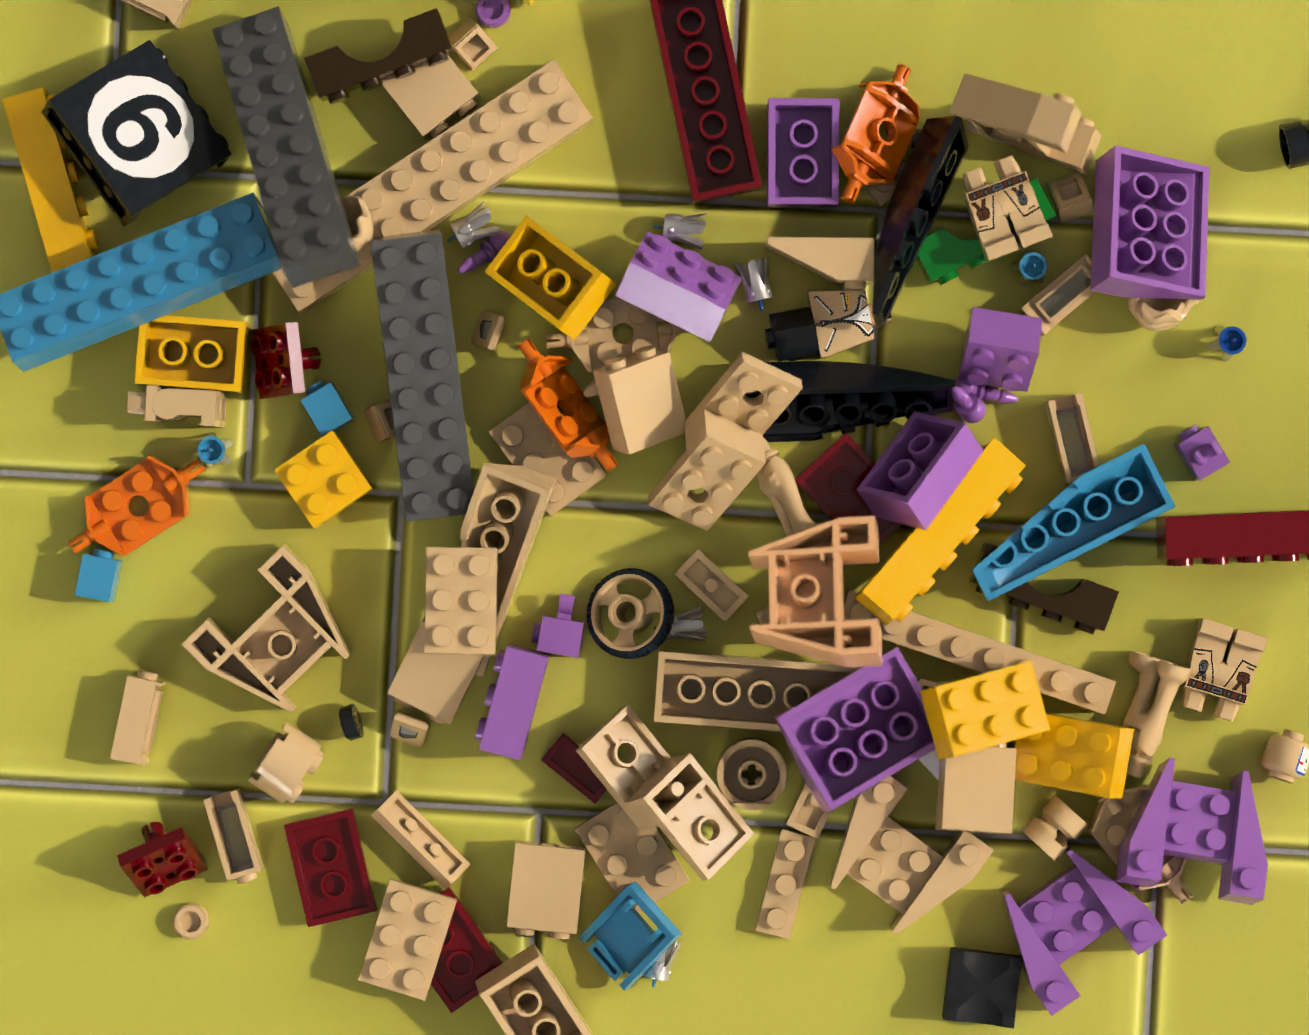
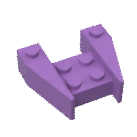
[1116,758,1268,905]
[1001,847,1167,1016]

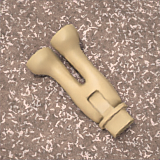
[756,438,826,537]
[1122,650,1191,778]

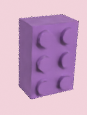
[767,98,839,208]
[615,232,742,342]
[857,411,984,530]
[475,644,550,760]

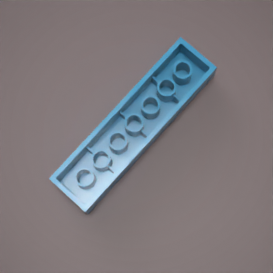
[0,193,282,372]

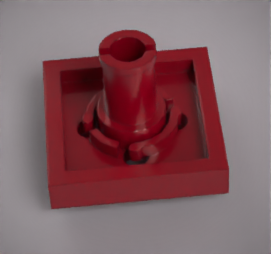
[251,322,321,399]
[117,822,208,898]

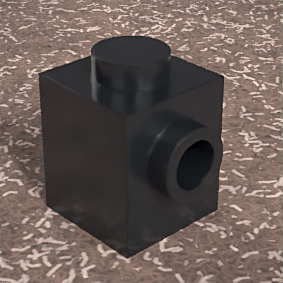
[764,306,820,362]

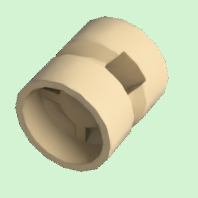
[1022,795,1088,861]

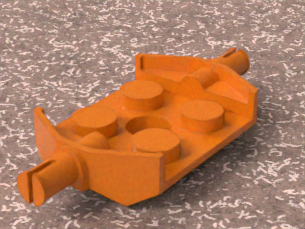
[831,64,921,204]
[517,338,619,472]
[68,456,206,556]

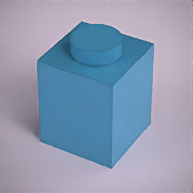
[301,380,355,437]
[75,548,122,602]

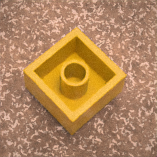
[274,430,375,528]

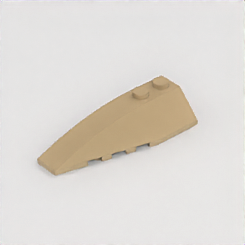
[460,463,557,677]

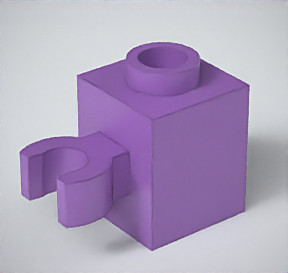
[1174,424,1230,481]
[531,594,585,658]

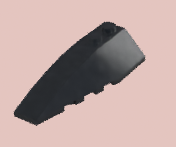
[872,116,969,329]
[744,361,956,442]

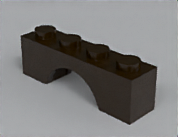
[304,8,454,104]
[970,543,1119,635]

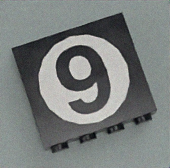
[41,40,232,227]

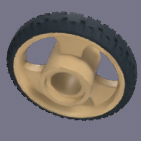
[586,568,675,659]

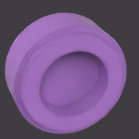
[475,0,511,28]

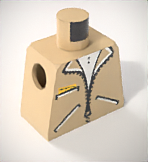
[807,290,892,359]

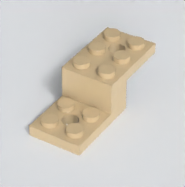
[648,352,802,531]
[576,704,754,881]

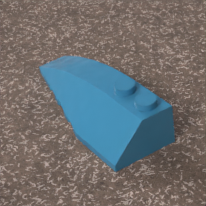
[972,444,1176,602]

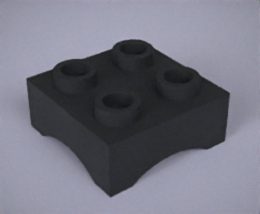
[942,947,1022,1028]

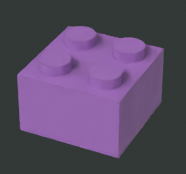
[958,307,1043,392]

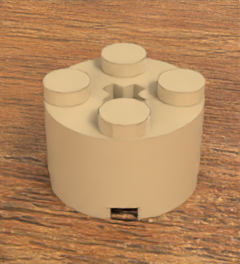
[247,722,324,804]
[716,737,787,810]

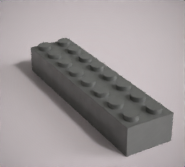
[212,6,361,288]
[370,230,474,522]

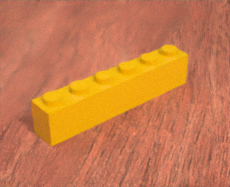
[2,87,99,273]
[854,438,1026,625]

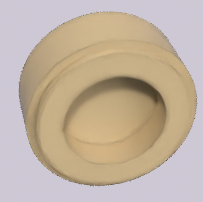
[173,903,209,939]

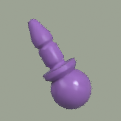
[457,231,511,274]
[954,376,1018,404]
[952,386,986,424]

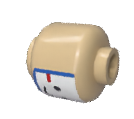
[1262,729,1309,784]

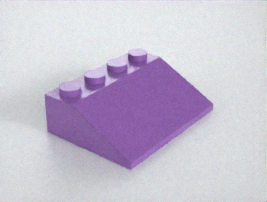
[1091,146,1209,300]
[776,647,935,813]

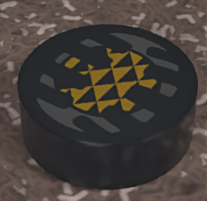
[339,704,364,741]

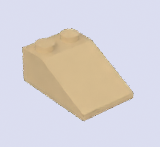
[766,237,874,290]

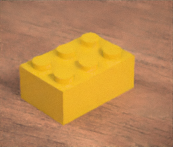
[484,215,617,340]
[135,315,250,393]
[920,661,1050,760]
[1015,712,1134,798]

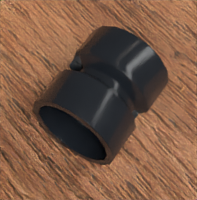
[1279,119,1309,169]

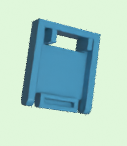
[579,882,682,991]

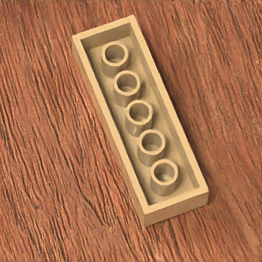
[654,650,862,732]

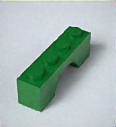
[916,178,1056,286]

